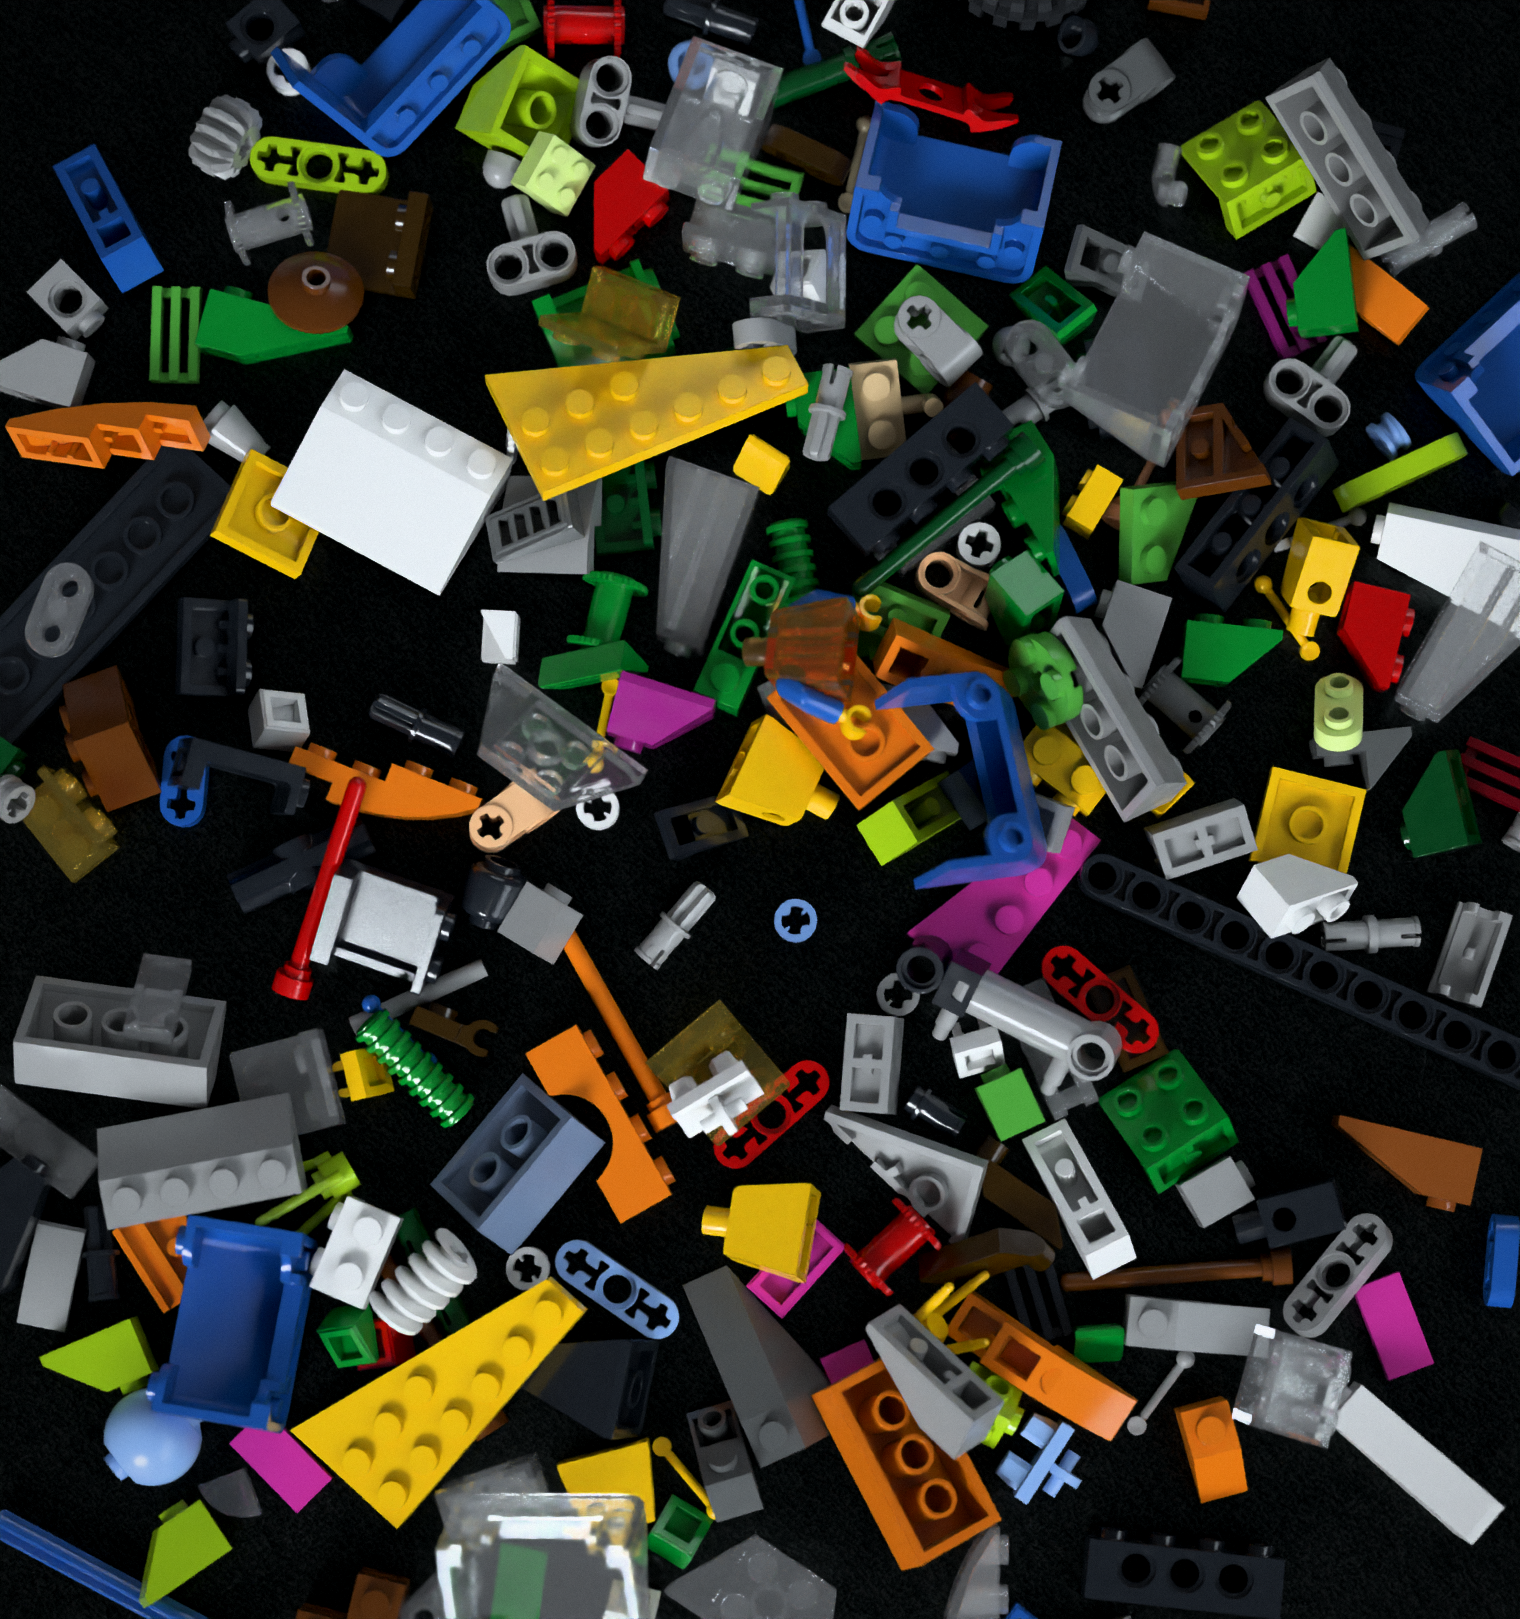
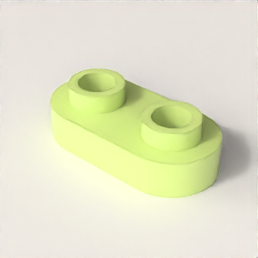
[1314,673,1363,751]

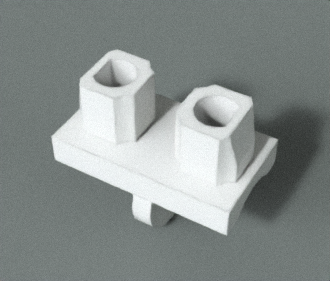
[666,1051,764,1138]

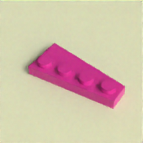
[907,818,1101,974]

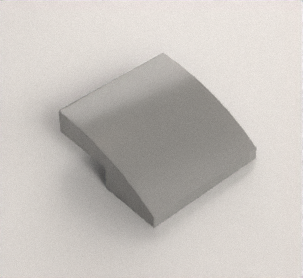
[497,476,602,574]

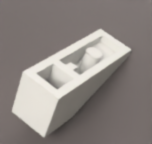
[1022,1118,1136,1280]

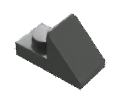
[1064,224,1152,303]
[1308,726,1412,792]

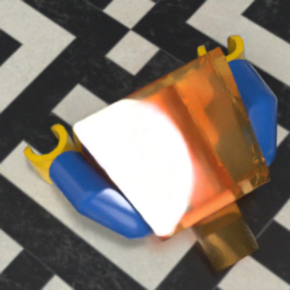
[742,589,883,740]

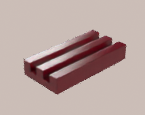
[1461,736,1520,812]

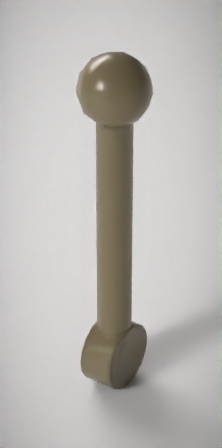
[838,116,871,213]

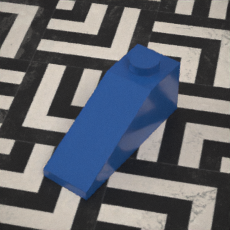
[53,144,164,293]

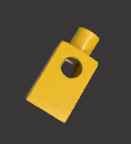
[1280,517,1360,637]
[715,714,839,826]
[702,1183,821,1283]
[557,1437,656,1560]

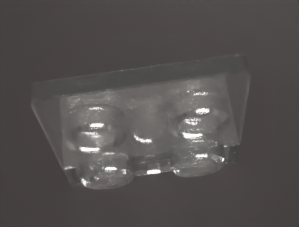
[682,193,790,279]
[230,1028,346,1135]

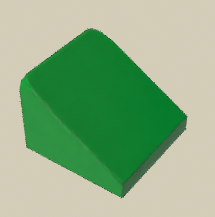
[316,1304,379,1368]
[1072,1323,1124,1363]
[643,1494,714,1569]

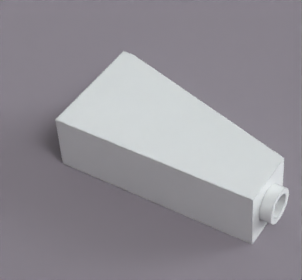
[1370,502,1520,634]
[1323,1381,1504,1545]

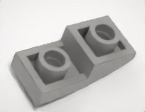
[17,1220,87,1332]

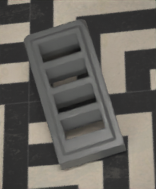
[485,489,585,564]

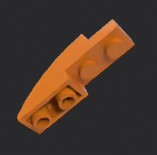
[289,743,485,820]
[948,1291,1138,1441]

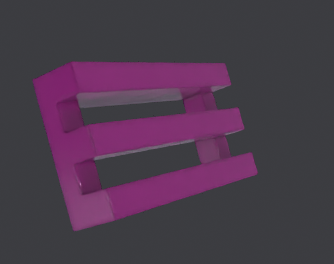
[1243,254,1327,360]

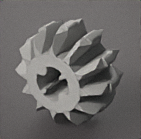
[189,94,262,180]

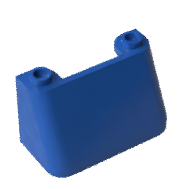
[846,101,1062,284]
[1415,272,1520,476]
[147,1215,318,1434]

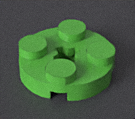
[1003,631,1083,730]

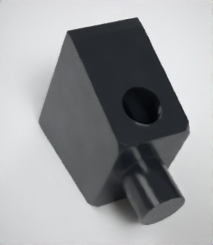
[1232,1176,1347,1248]

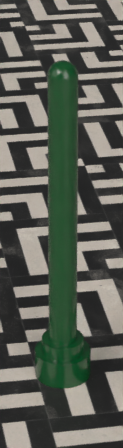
[852,432,1046,597]

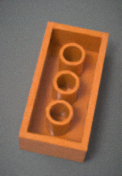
[811,1357,1002,1571]

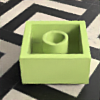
[510,131,596,217]

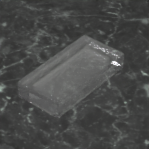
[123,953,192,1045]

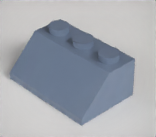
[430,1073,605,1255]

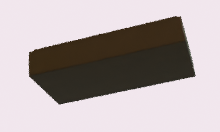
[1088,965,1169,1073]

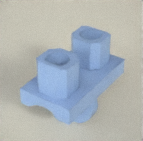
[995,1412,1082,1504]

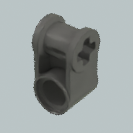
[1083,37,1176,124]

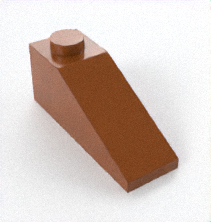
[1331,1115,1483,1212]

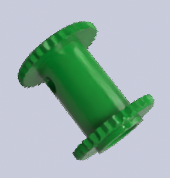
[566,571,649,650]

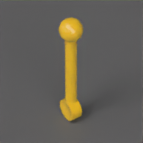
[1254,575,1320,661]
[585,679,619,775]
[652,1436,716,1520]

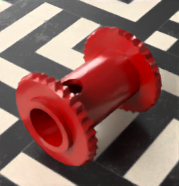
[543,0,625,58]
[843,1198,942,1296]

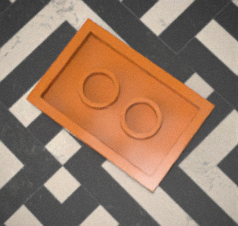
[766,639,934,811]

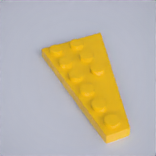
[485,345,808,501]
[290,1277,587,1529]

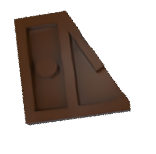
[1176,403,1271,500]

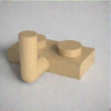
[848,358,943,460]

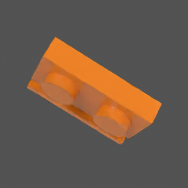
[112,1215,188,1313]

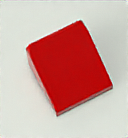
[357,1318,416,1371]

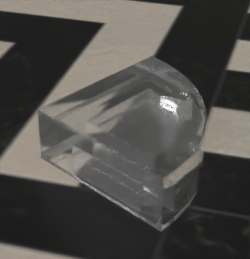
[198,1467,263,1518]

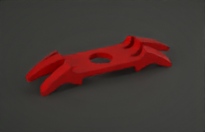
[844,45,1019,132]

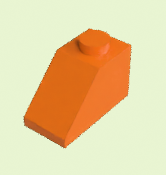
[1174,1396,1248,1504]

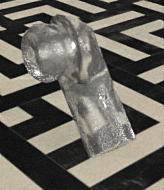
[1151,143,1188,207]

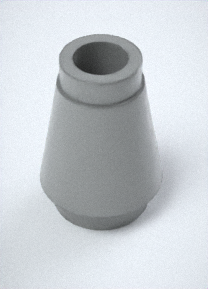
[204,400,271,462]

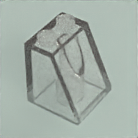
[643,36,783,211]

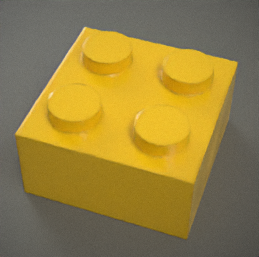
[1062,465,1123,539]

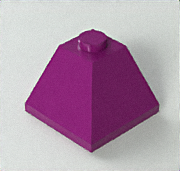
[606,670,717,754]

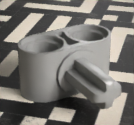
[570,56,670,148]
[486,194,578,296]
[1263,336,1357,437]

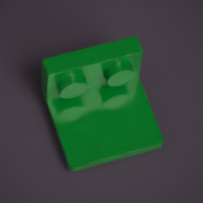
[1099,1049,1239,1194]

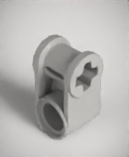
[893,295,983,388]

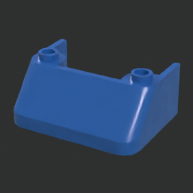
[271,0,511,157]
[874,672,1047,889]

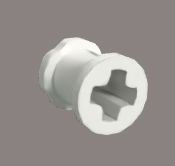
[956,522,1001,570]

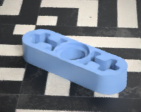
[555,1239,679,1339]

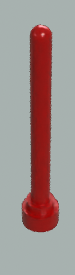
[271,777,367,1000]

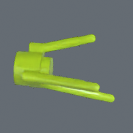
[255,1151,361,1235]

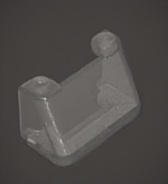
[1058,231,1250,468]
[435,1494,649,1619]

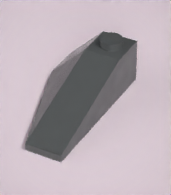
[682,1265,831,1468]

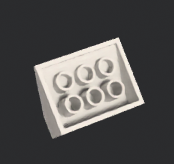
[270,369,513,596]

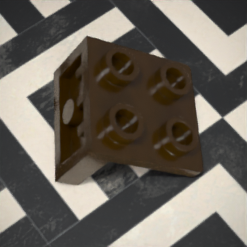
[327,190,433,299]

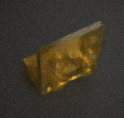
[538,266,681,362]
[23,765,120,883]
[645,999,790,1146]

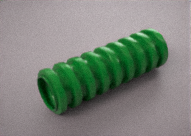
[766,518,831,646]
[355,1008,475,1128]

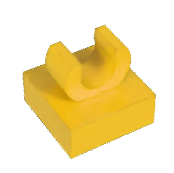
[332,1048,395,1101]

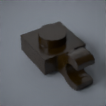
[409,1001,499,1057]

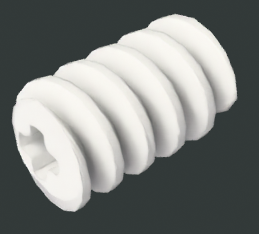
[369,1228,477,1335]

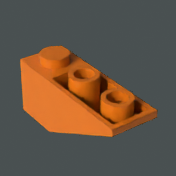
[873,617,1013,705]

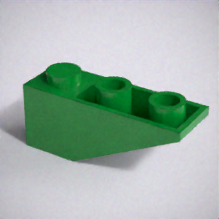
[194,286,353,365]
[980,420,1060,577]
[693,559,796,717]

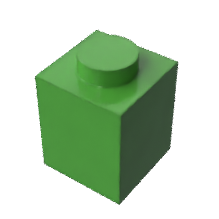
[974,1063,1045,1141]

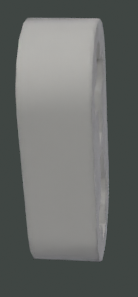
[732,317,797,355]

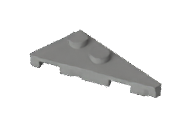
[824,1105,989,1244]

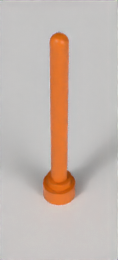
[563,930,677,1133]

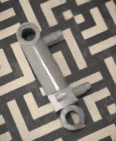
[896,935,1122,1096]

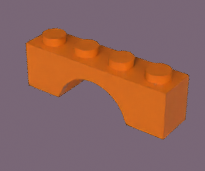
[525,1025,676,1224]

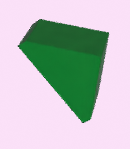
[1009,266,1097,353]

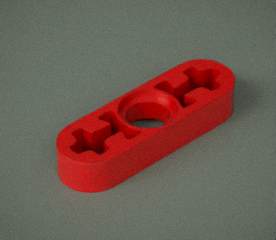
[1041,946,1159,1053]
[714,1060,829,1169]

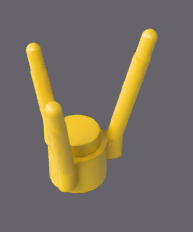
[913,1270,990,1355]

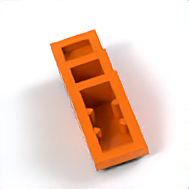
[5,402,211,469]

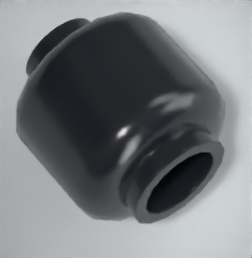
[459,855,527,930]

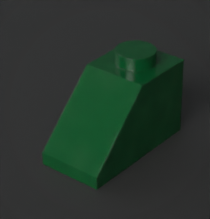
[1400,749,1482,858]

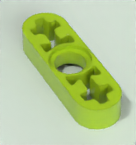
[250,136,389,195]
[1332,432,1468,513]

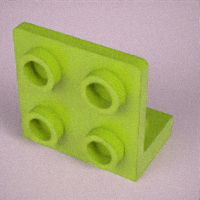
[1180,101,1317,240]

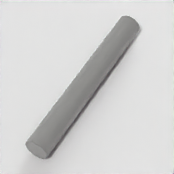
[349,958,488,1035]

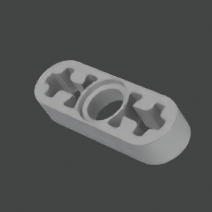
[1283,1213,1393,1338]

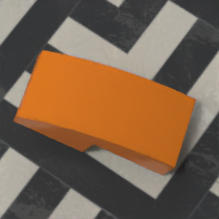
[1349,244,1429,346]

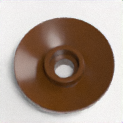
[268,251,364,334]

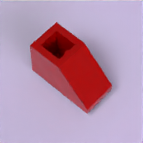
[594,149,670,265]
[1337,581,1415,693]

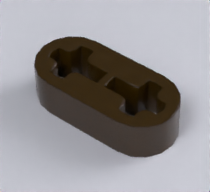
[761,124,853,186]

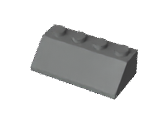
[1265,58,1429,261]
[1049,616,1187,823]
[13,975,226,1109]
[97,1092,308,1230]

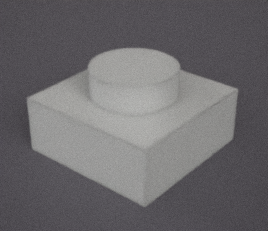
[1035,792,1075,853]

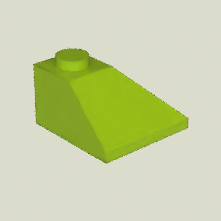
[455,45,579,162]

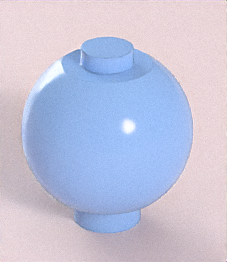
[103,1388,203,1486]

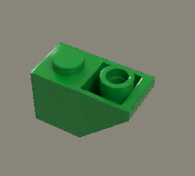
[1177,613,1283,687]

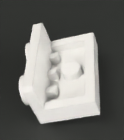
[308,1196,404,1309]

